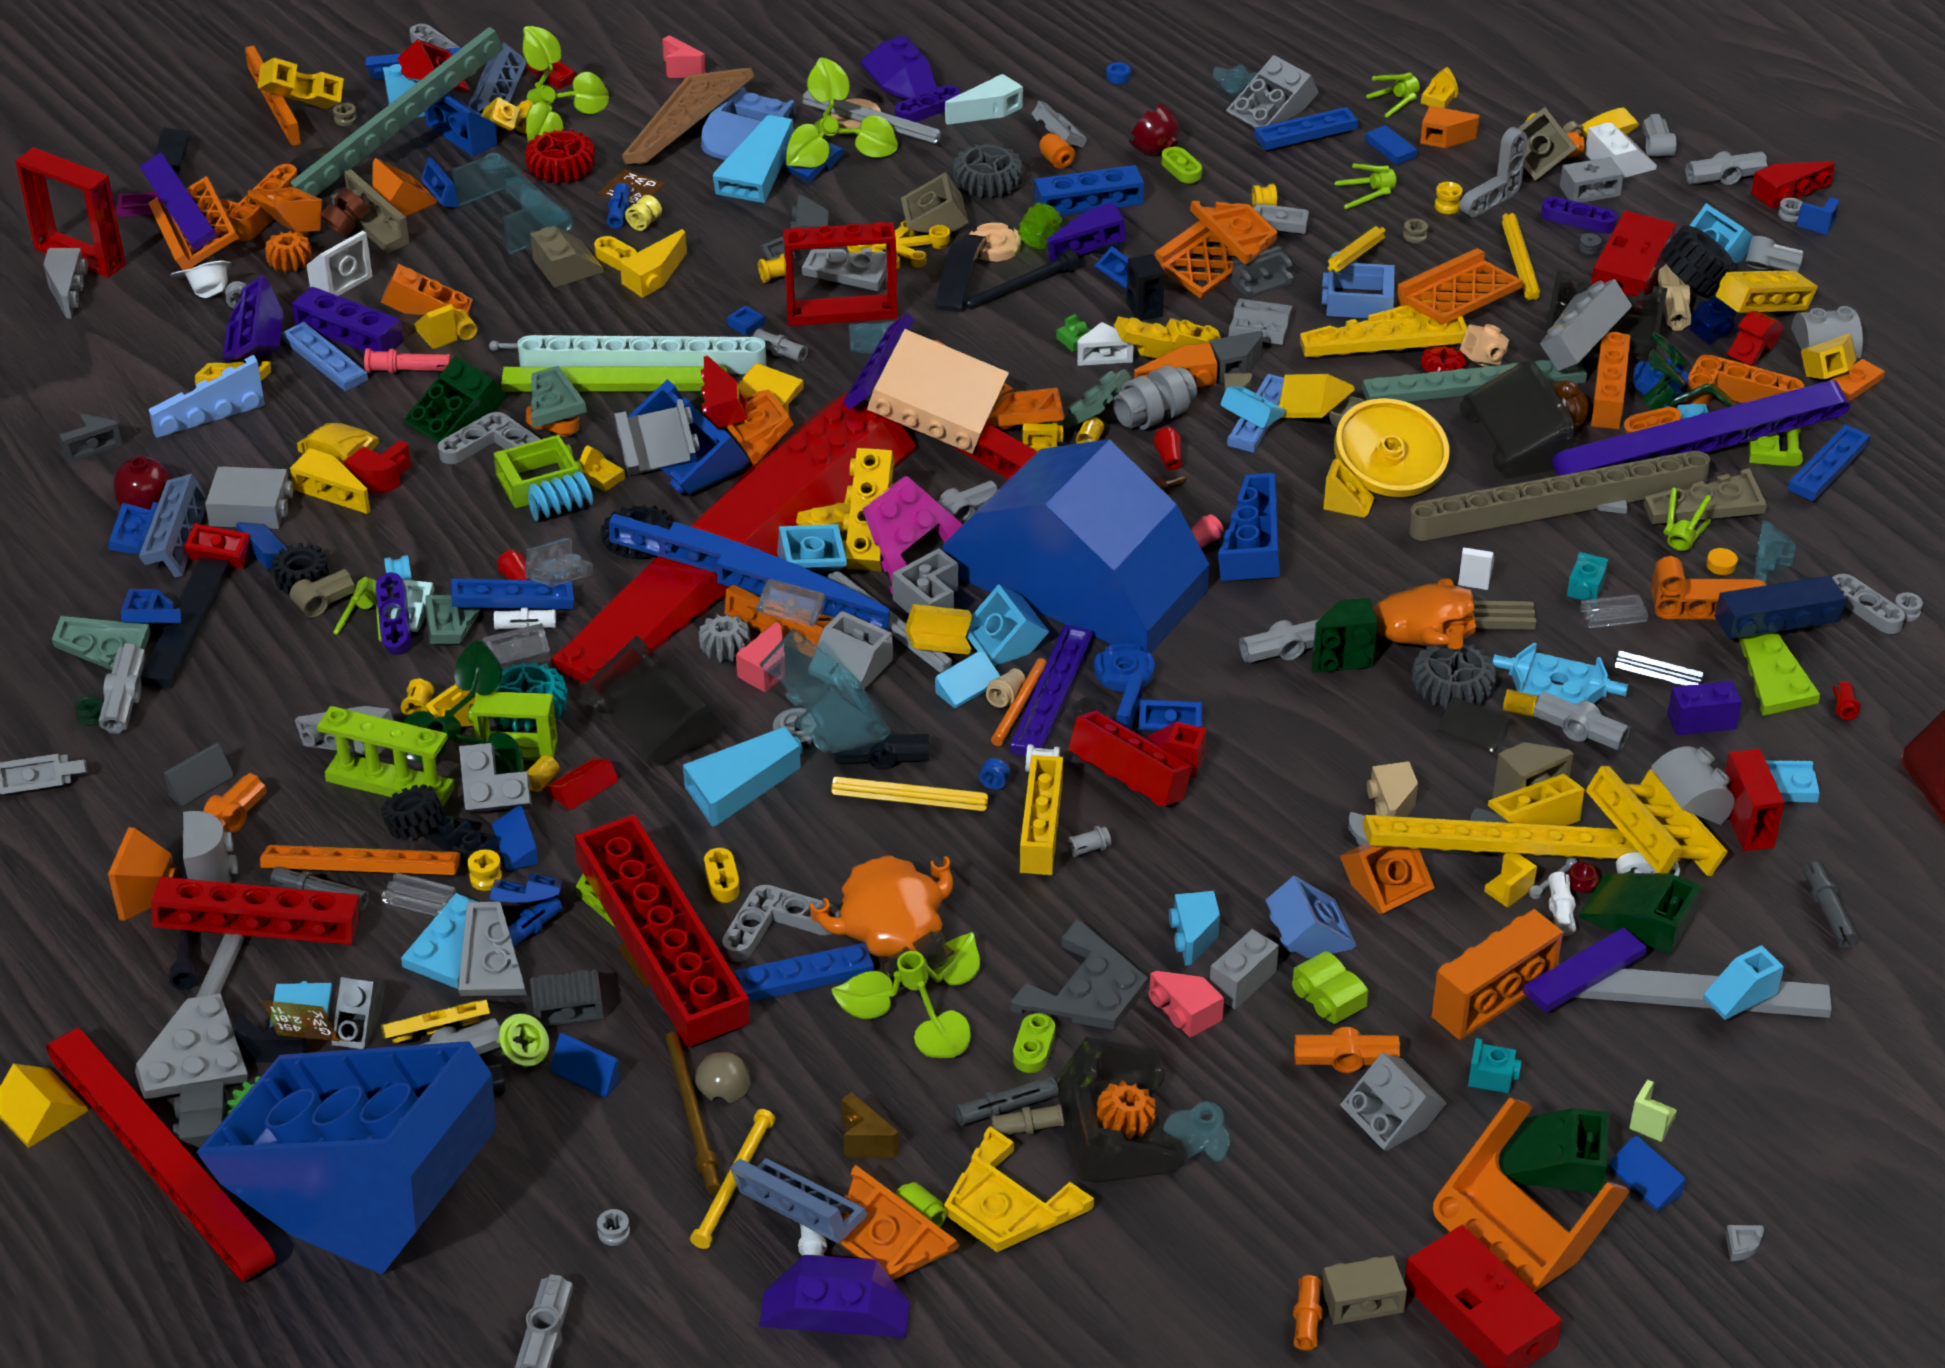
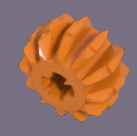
[265,230,312,273]
[1096,1080,1156,1140]

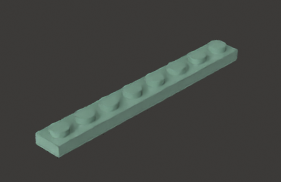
[1362,360,1587,402]

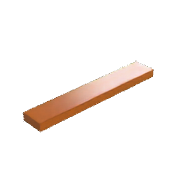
[245,45,301,146]
[260,845,461,875]

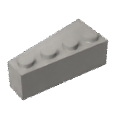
[1540,279,1632,371]

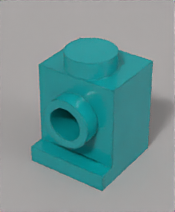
[1567,552,1608,603]
[1468,1038,1522,1093]

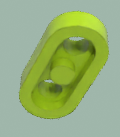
[1161,147,1202,184]
[1013,1013,1055,1073]

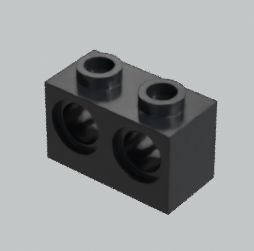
[1126,254,1165,321]

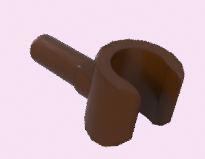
[1153,475,1186,495]

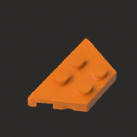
[1190,201,1278,265]
[987,387,1064,429]
[725,390,793,465]
[839,1165,960,1280]

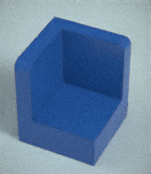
[1797,197,1840,235]

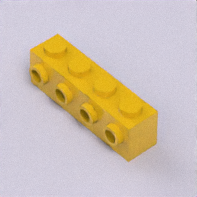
[842,448,894,571]

